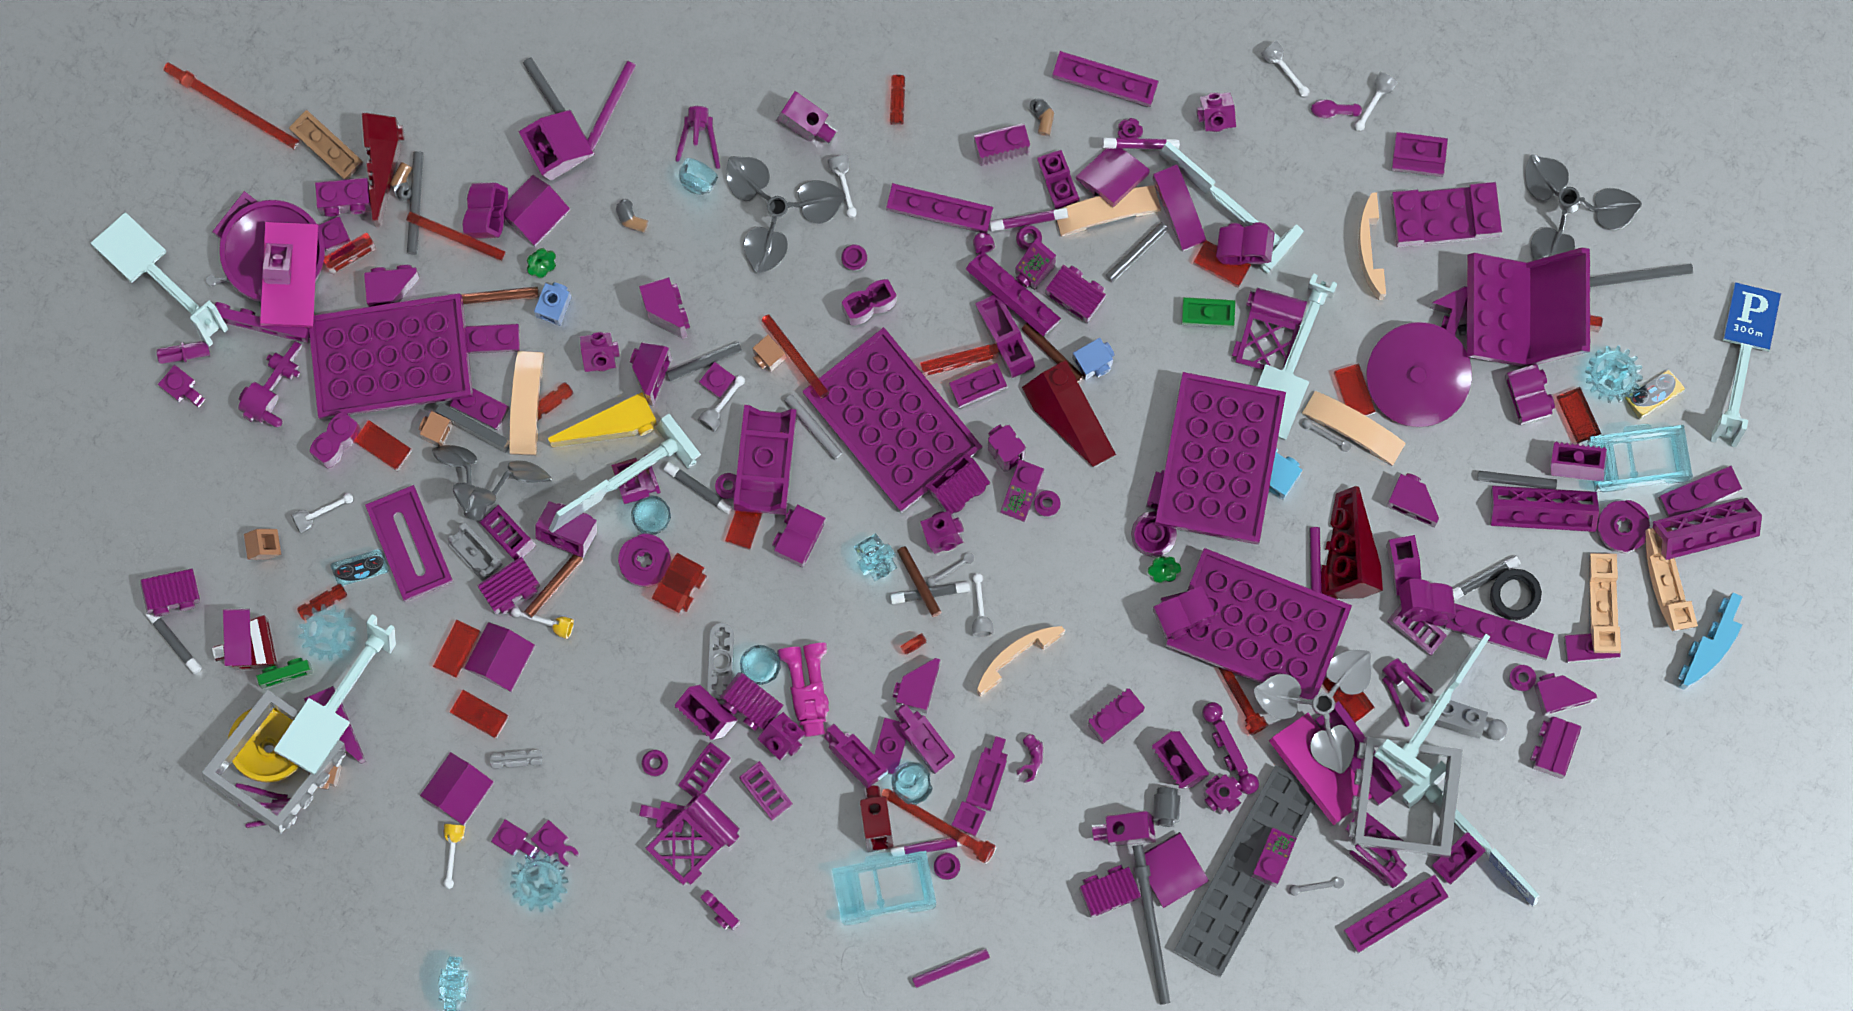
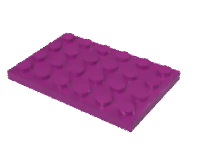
[309,293,473,420]
[802,327,983,513]
[1155,372,1286,545]
[1166,548,1352,700]

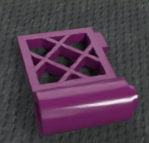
[1232,287,1307,370]
[645,791,740,885]

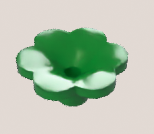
[527,248,556,278]
[1148,556,1181,583]

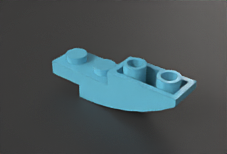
[1678,593,1743,690]

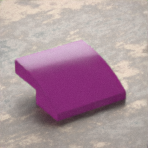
[1076,148,1150,207]
[1134,832,1209,908]

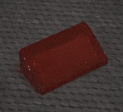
[324,233,376,274]
[1322,677,1375,723]

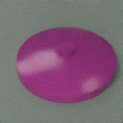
[220,200,325,302]
[1367,322,1472,427]

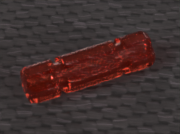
[890,75,905,125]
[537,382,573,421]
[297,584,347,620]

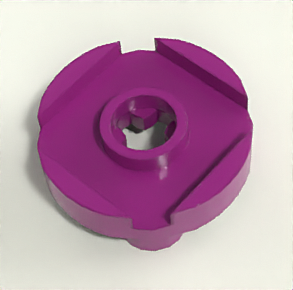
[1596,500,1650,554]
[618,534,671,587]

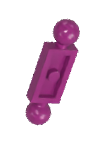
[1202,702,1259,794]

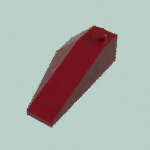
[362,113,405,227]
[1022,360,1116,467]
[1321,486,1383,599]

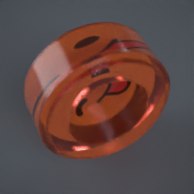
[900,633,927,655]

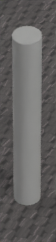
[784,394,842,459]

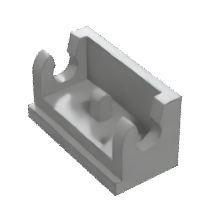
[448,522,503,582]

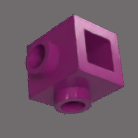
[1196,92,1236,132]
[580,332,620,372]
[920,510,964,554]
[757,712,806,760]
[1203,774,1243,815]

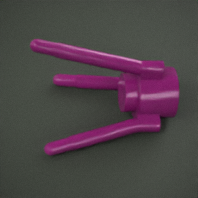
[675,106,720,169]
[1382,658,1433,727]
[235,783,291,828]
[1349,831,1407,888]

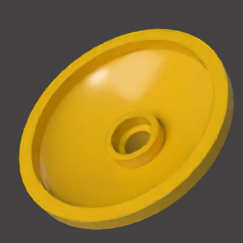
[228,708,300,782]

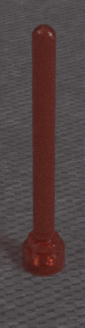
[1217,666,1269,736]
[882,789,996,864]

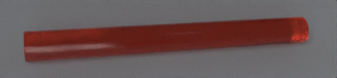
[406,211,506,261]
[761,314,829,399]

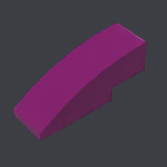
[1153,165,1207,251]
[975,294,1035,378]

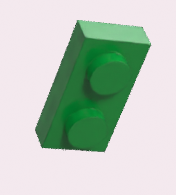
[1182,297,1236,328]
[256,658,313,689]

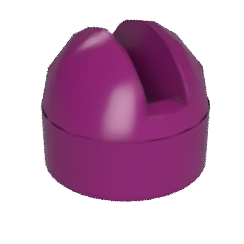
[973,232,995,254]

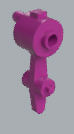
[238,341,302,428]

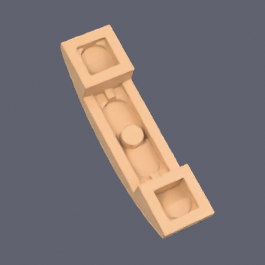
[1056,185,1161,237]
[1358,193,1386,300]
[510,351,544,456]
[1302,391,1406,466]
[1646,527,1698,631]
[1589,553,1621,653]
[977,626,1065,697]

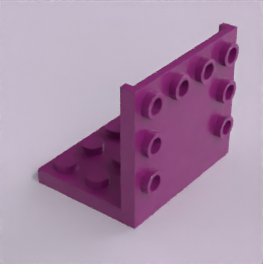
[1467,247,1591,367]

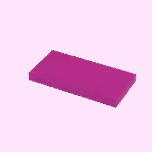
[260,222,318,328]
[1269,713,1373,826]

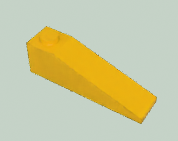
[548,392,657,448]

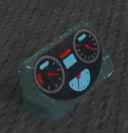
[331,549,389,586]

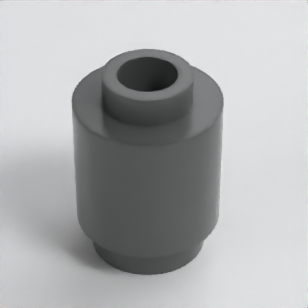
[1153,787,1181,827]

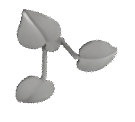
[1254,650,1371,774]

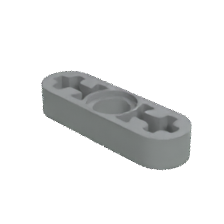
[708,623,734,701]

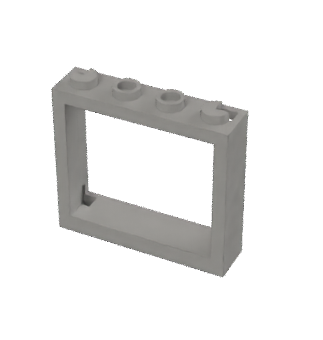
[202,690,346,834]
[1348,737,1463,857]

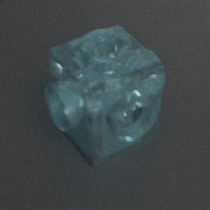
[854,533,897,581]

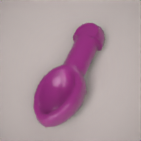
[1311,99,1362,119]

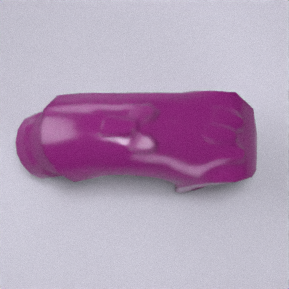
[1016,734,1043,783]

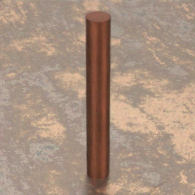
[461,286,539,305]
[1021,323,1084,382]
[897,546,942,617]
[524,554,583,618]

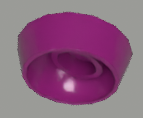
[1131,511,1177,557]

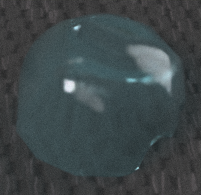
[679,158,718,195]
[631,495,671,535]
[740,645,781,685]
[891,761,933,805]

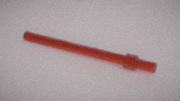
[163,62,299,149]

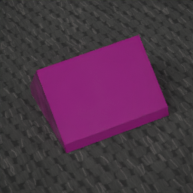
[503,175,570,247]
[464,622,535,692]
[420,752,494,826]

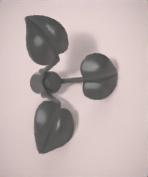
[1525,154,1642,260]
[726,156,845,273]
[432,445,552,520]

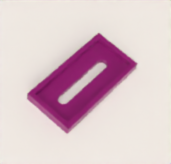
[365,485,453,602]

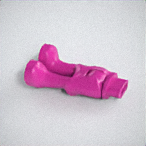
[777,643,829,737]

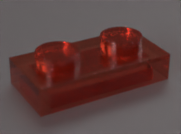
[450,690,510,739]

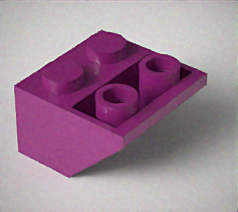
[518,110,595,181]
[639,277,690,339]

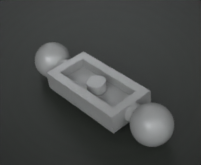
[1410,695,1507,740]

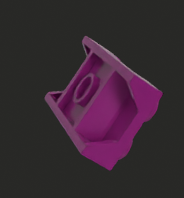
[1391,182,1502,247]
[733,405,797,515]

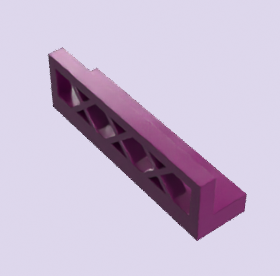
[1490,486,1599,532]
[1652,498,1762,560]
[1315,701,1402,806]

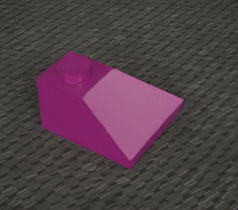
[630,343,672,406]

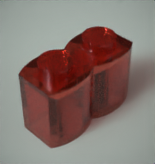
[652,553,707,616]

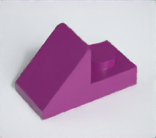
[263,243,293,285]
[1430,286,1467,335]
[1432,831,1486,885]

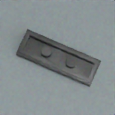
[435,403,510,453]

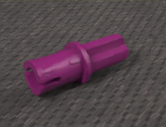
[157,341,210,364]

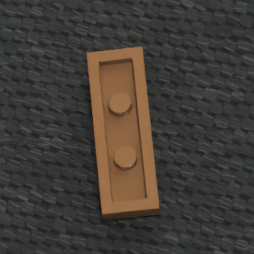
[289,110,363,180]

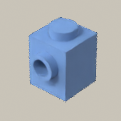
[534,282,572,326]
[1072,338,1115,380]

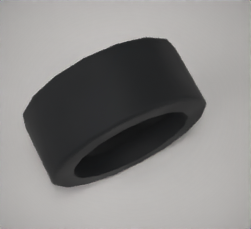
[1490,569,1542,621]

